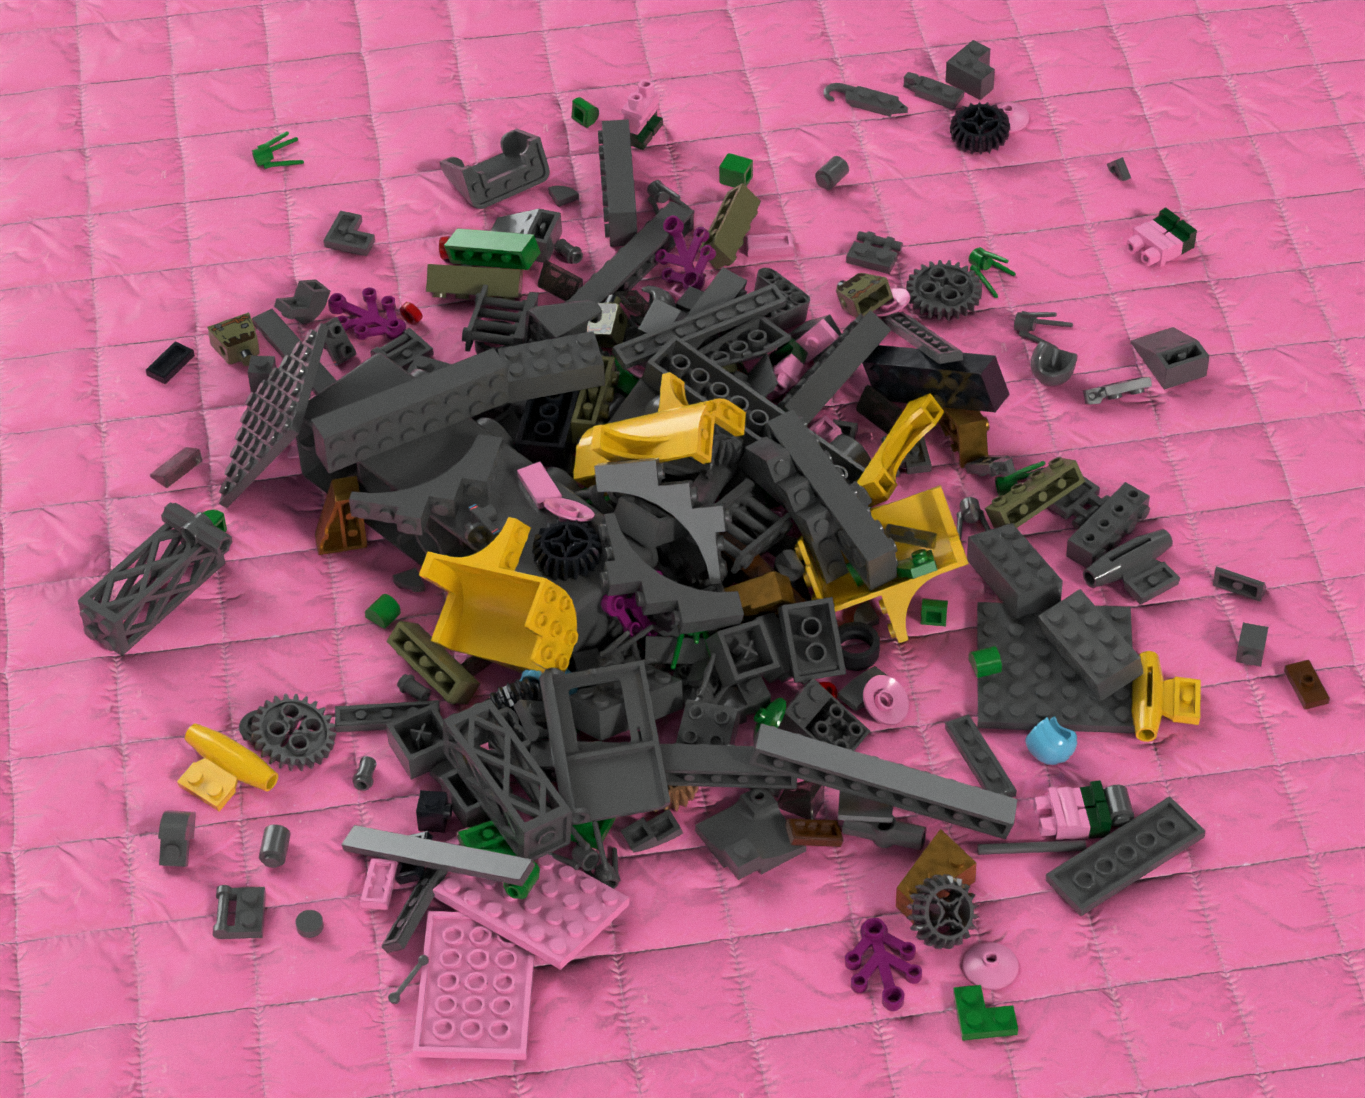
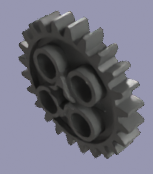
[906,260,982,321]
[250,694,336,771]

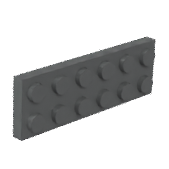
[1045,796,1205,916]

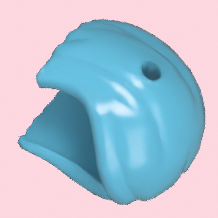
[1025,716,1077,765]

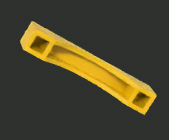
[857,393,944,507]

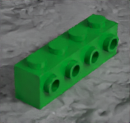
[444,228,541,270]

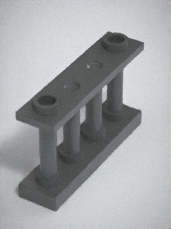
[462,285,539,352]
[686,478,793,574]

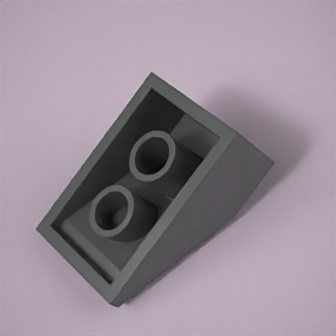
[777,597,846,683]

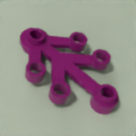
[655,215,716,290]
[328,287,406,340]
[601,570,662,637]
[845,918,922,1011]

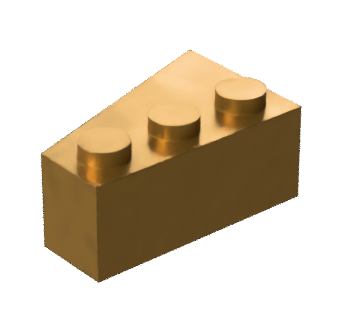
[938,407,990,468]
[315,476,368,555]
[724,571,796,625]
[896,829,977,923]

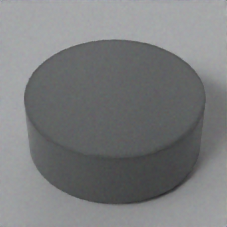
[295,910,324,938]

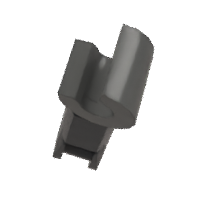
[776,550,812,601]

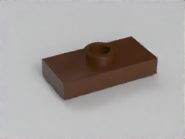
[1284,660,1330,710]
[785,818,844,847]

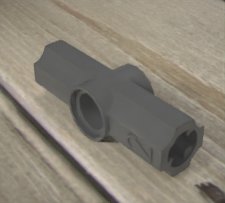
[161,502,233,555]
[842,815,927,850]

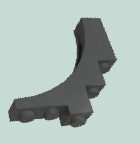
[349,434,504,536]
[745,437,849,584]
[594,457,732,584]
[598,513,744,635]

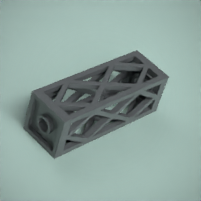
[77,523,225,656]
[443,699,572,861]

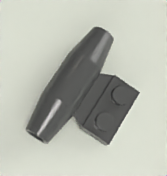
[1083,529,1180,605]

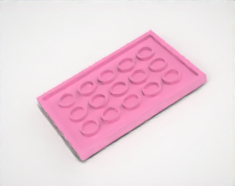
[433,854,629,970]
[413,911,535,1060]

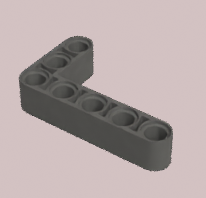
[720,268,810,337]

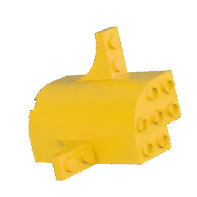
[573,372,746,497]
[795,485,969,643]
[419,517,578,674]

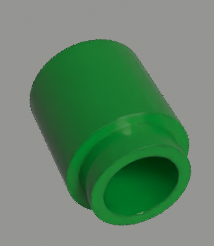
[503,861,540,899]

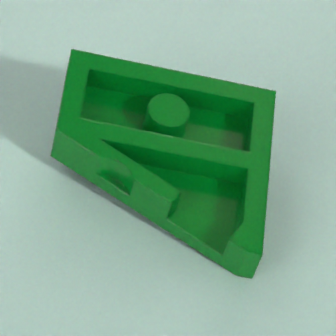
[896,549,938,579]
[457,821,516,856]

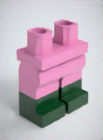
[622,79,663,150]
[1126,207,1197,267]
[766,338,808,402]
[1033,780,1112,841]

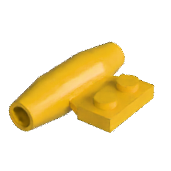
[1131,651,1201,742]
[177,723,279,812]

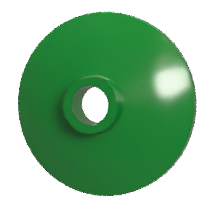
[753,698,786,741]

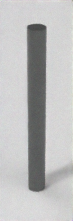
[977,840,1086,855]

